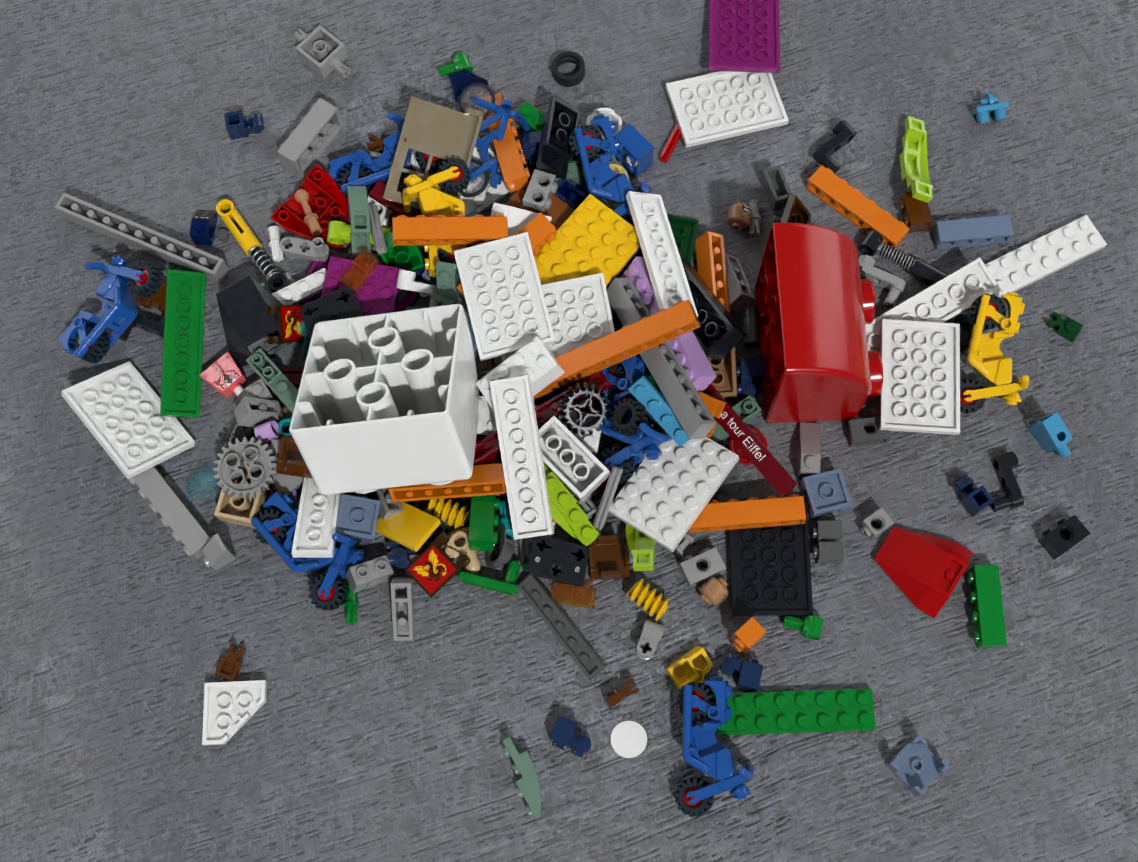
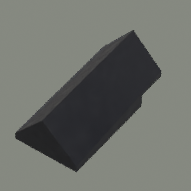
[536,96,581,179]

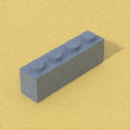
[932,214,1014,249]

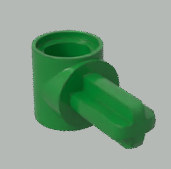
[438,52,473,77]
[783,615,824,640]

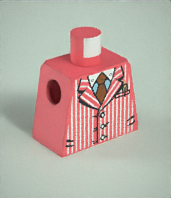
[200,352,247,398]

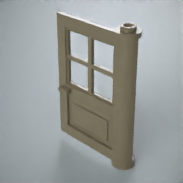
[383,96,484,210]

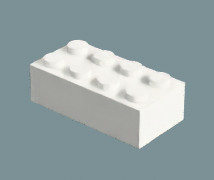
[476,336,565,411]
[538,416,610,502]

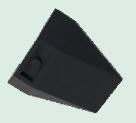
[216,275,292,368]

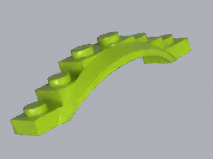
[899,116,933,203]
[544,465,600,547]
[626,468,656,571]

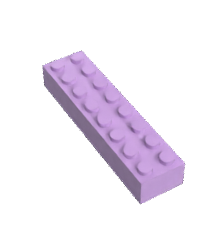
[620,256,716,393]

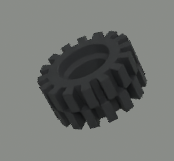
[610,398,648,437]

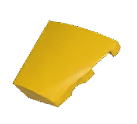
[665,646,713,690]

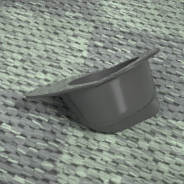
[485,524,515,567]

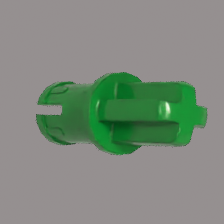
[343,585,359,625]

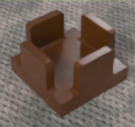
[276,436,313,479]
[588,535,630,581]

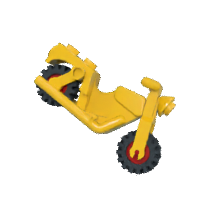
[402,158,471,278]
[960,292,1030,414]

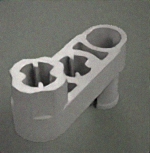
[279,237,331,262]
[858,255,906,308]

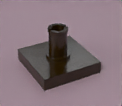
[773,195,811,224]

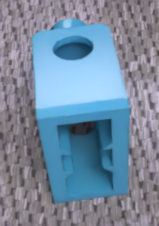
[1027,412,1073,459]

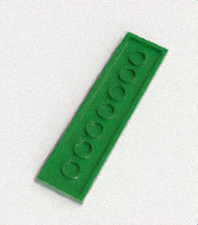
[160,269,206,419]
[710,689,876,736]

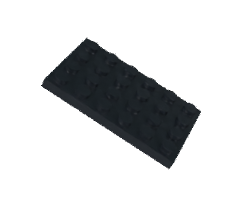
[728,498,813,616]

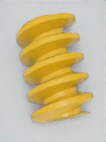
[427,498,471,530]
[626,578,669,621]

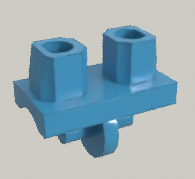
[971,93,1009,124]

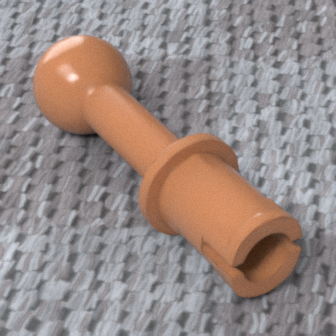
[294,189,322,236]

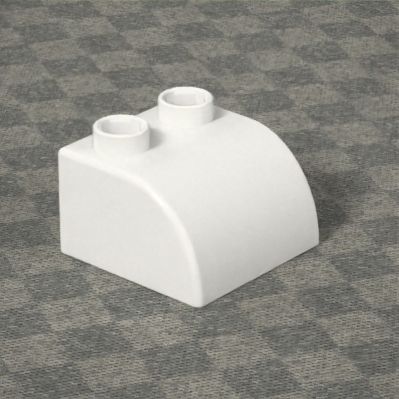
[289,304,479,495]

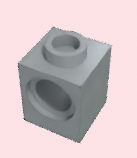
[860,508,894,541]

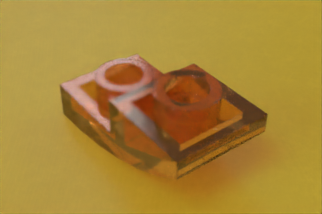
[341,249,379,293]
[552,582,597,609]

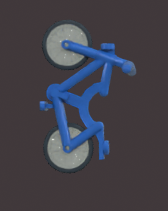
[458,83,531,197]

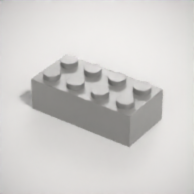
[277,98,344,180]

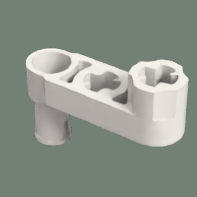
[396,269,437,307]

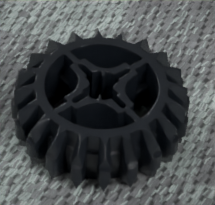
[557,382,611,436]

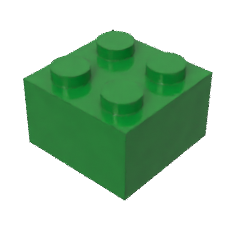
[380,231,425,271]

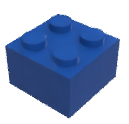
[613,123,654,178]

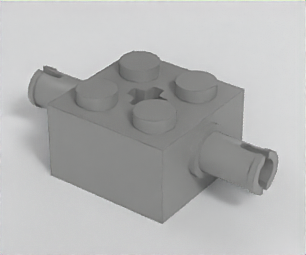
[294,25,351,79]

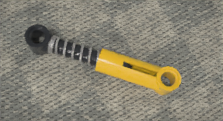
[216,199,289,293]

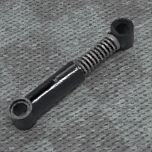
[858,230,949,286]

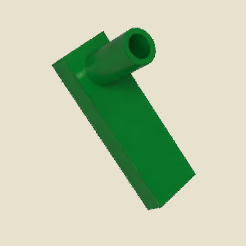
[458,561,521,597]

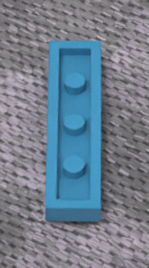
[628,375,690,447]

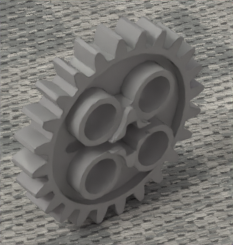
[213,437,278,500]

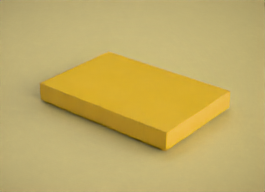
[376,502,441,552]

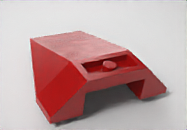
[270,164,350,251]
[873,526,973,619]

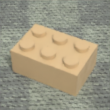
[214,460,272,528]

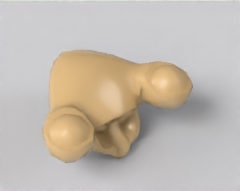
[432,527,481,575]

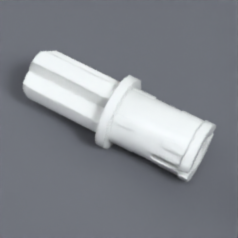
[268,226,284,262]

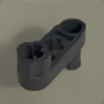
[813,120,857,174]
[119,314,165,342]
[990,451,1024,512]

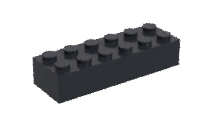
[680,257,746,362]

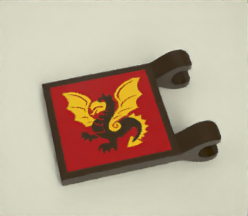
[265,303,304,344]
[404,532,470,598]

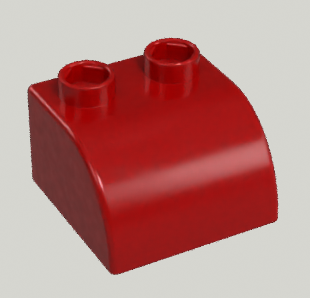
[755,222,883,423]

